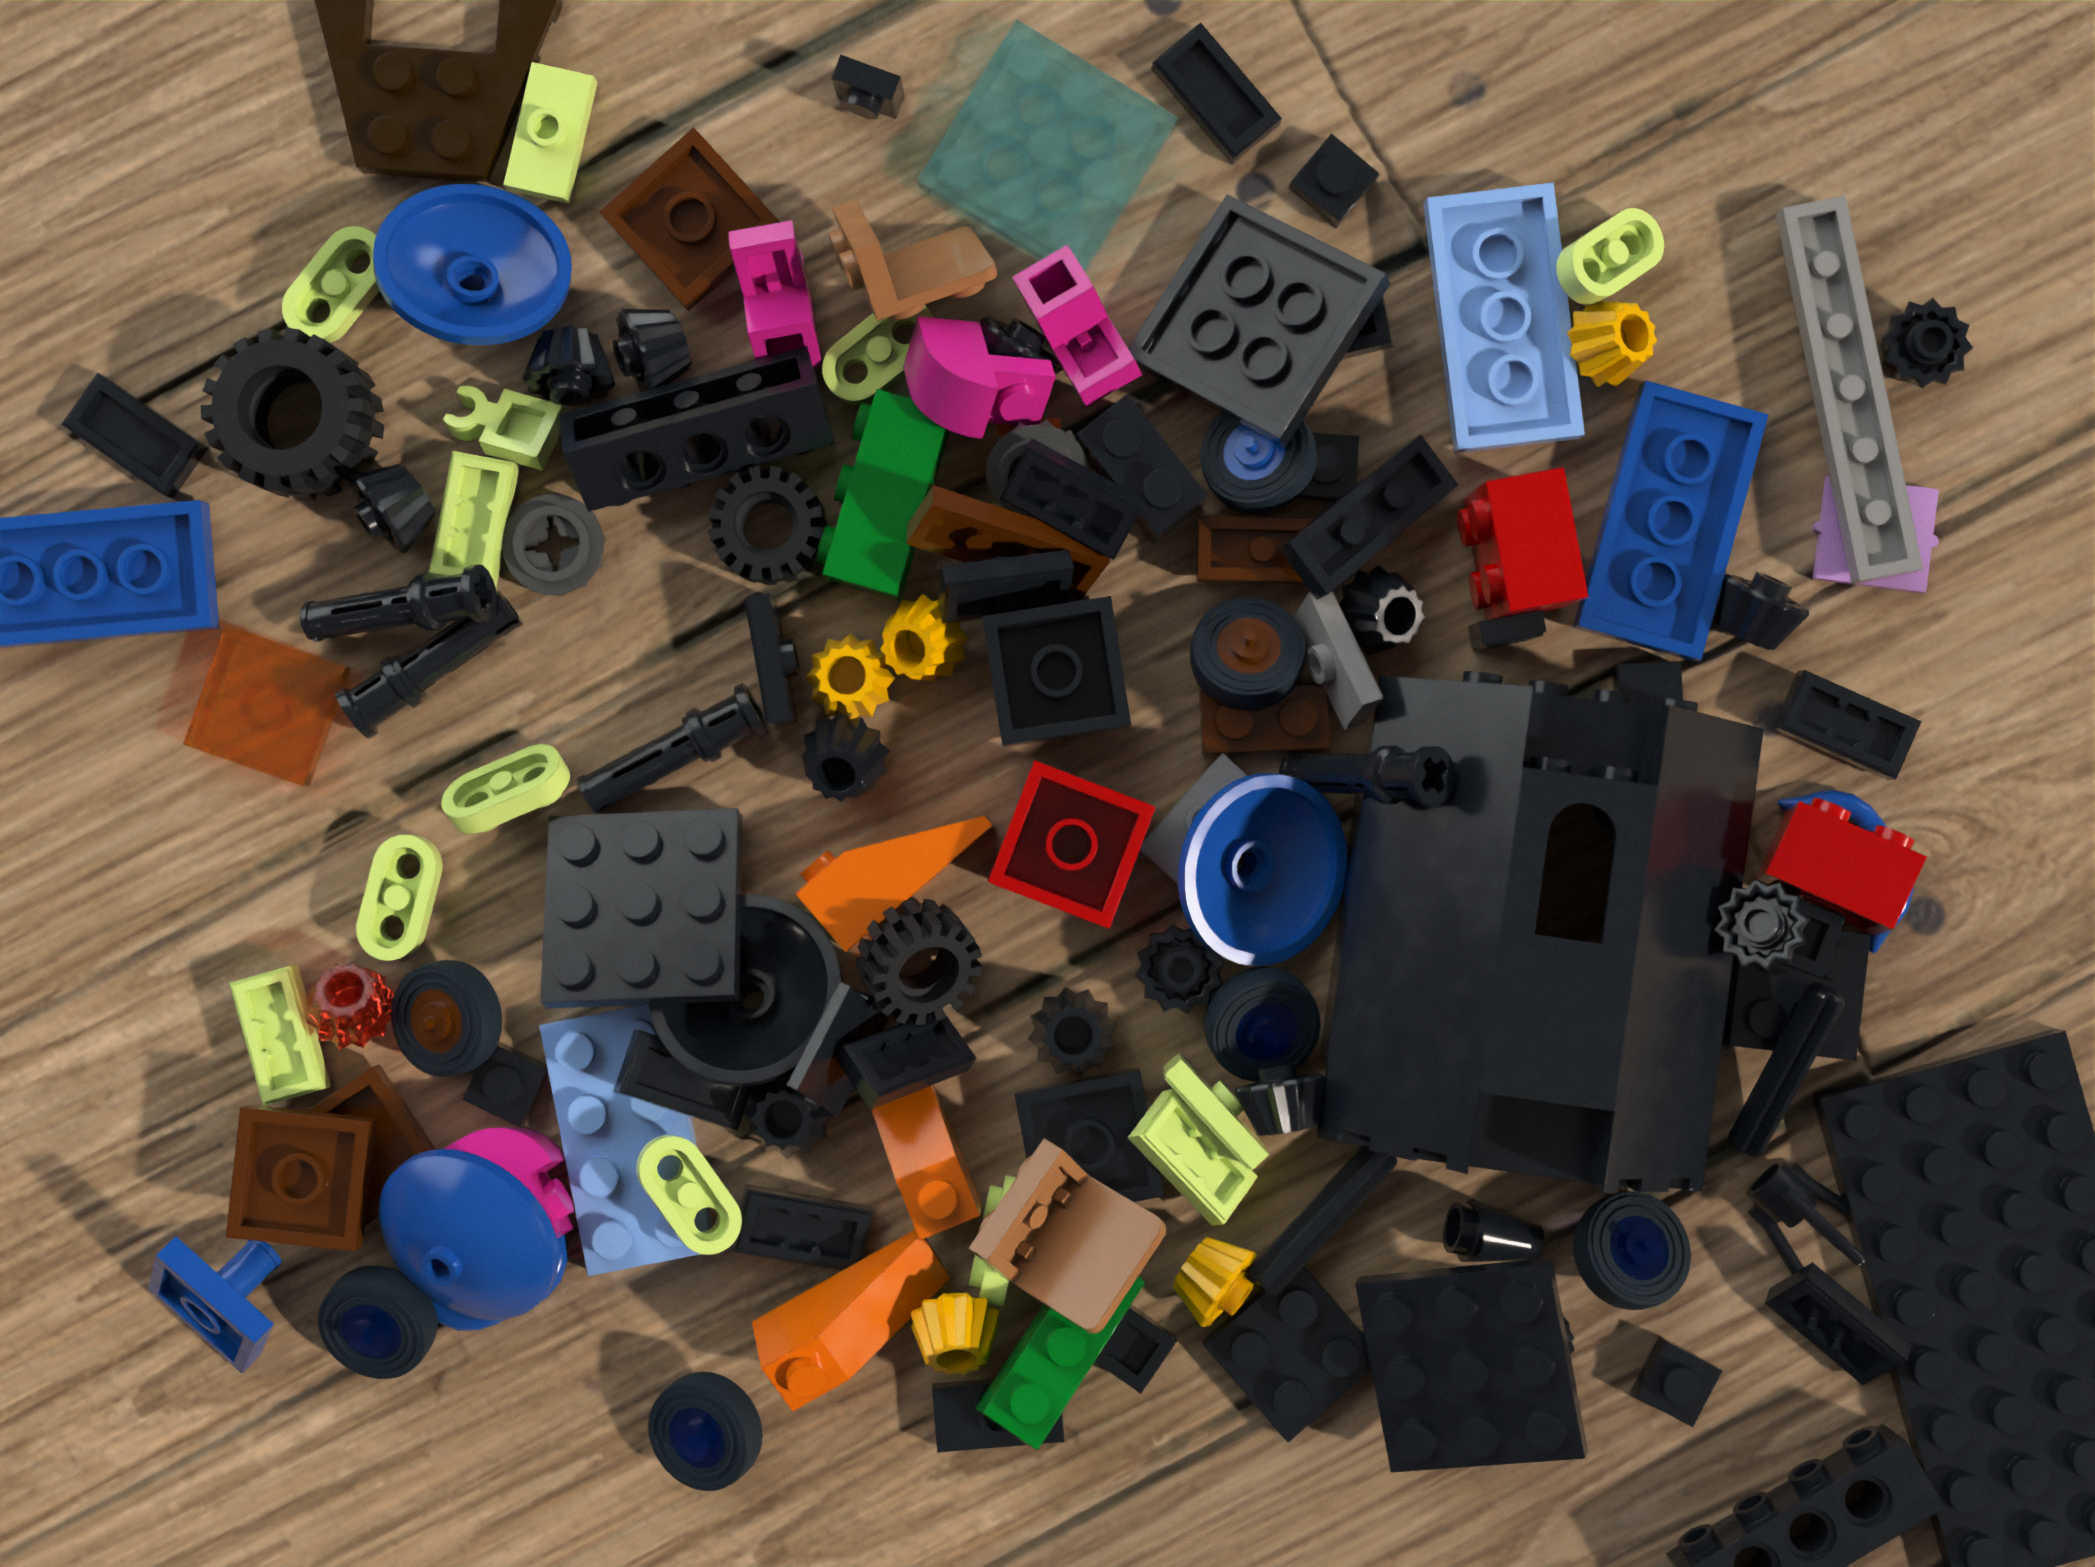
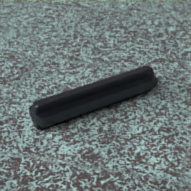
[1729,982,1844,1157]
[1248,1145,1398,1297]

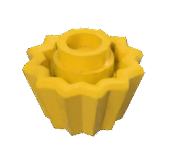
[1567,300,1657,387]
[880,593,969,682]
[805,633,895,719]
[1173,1237,1257,1327]
[911,1292,999,1375]

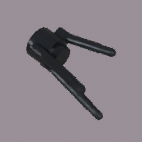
[1746,1159,1866,1274]

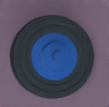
[1200,413,1317,514]

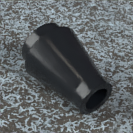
[1443,1198,1544,1262]

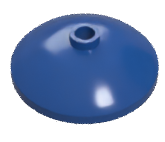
[373,184,572,345]
[1178,773,1347,966]
[379,1149,559,1320]

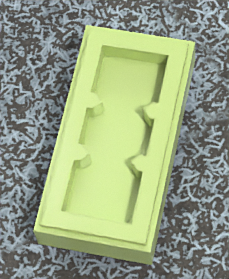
[503,62,598,204]
[429,451,520,588]
[229,964,331,1106]
[1163,1052,1269,1170]
[1128,1089,1258,1226]

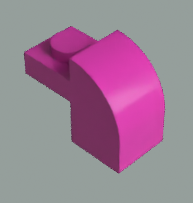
[728,220,823,369]
[1012,244,1142,407]
[903,316,1056,439]
[443,1127,575,1238]

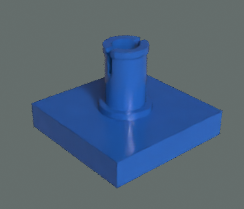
[148,1236,282,1374]

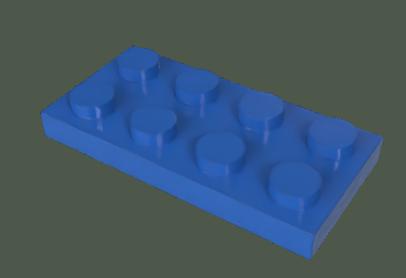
[1573,380,1769,662]
[0,500,220,649]

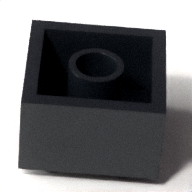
[982,596,1131,747]

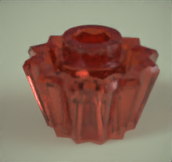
[306,962,395,1050]

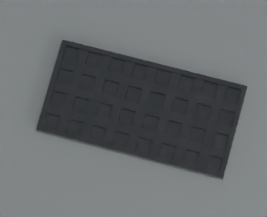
[1812,1029,2095,1567]

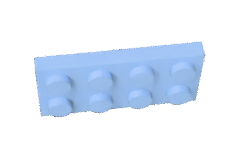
[1423,182,1585,454]
[539,1005,713,1276]

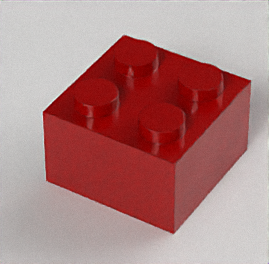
[1457,467,1588,620]
[988,760,1156,929]
[1754,798,1927,935]

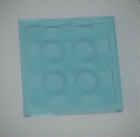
[917,19,1178,273]

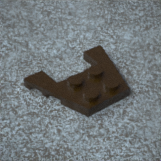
[315,0,562,183]

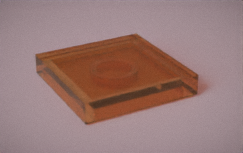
[183,624,351,787]

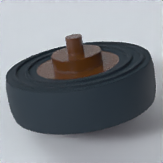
[1190,597,1306,710]
[391,960,502,1077]

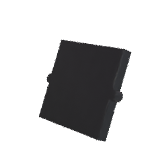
[787,982,889,1117]

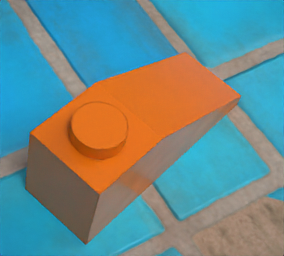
[795,816,994,952]
[872,1085,982,1240]
[752,1230,950,1412]

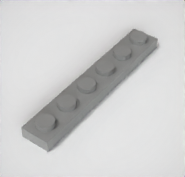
[1776,196,1923,584]

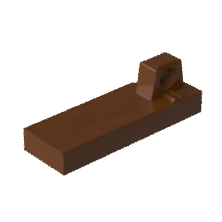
[906,485,1110,600]

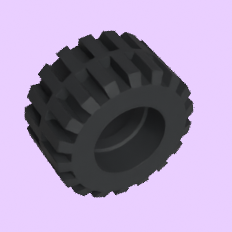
[201,328,385,500]

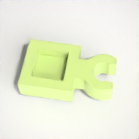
[443,386,566,471]

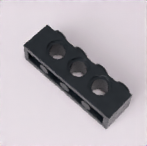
[559,346,835,512]
[1666,1424,1946,1567]

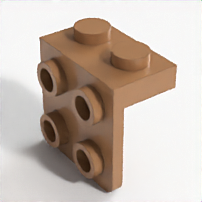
[828,199,998,321]
[969,1139,1166,1334]

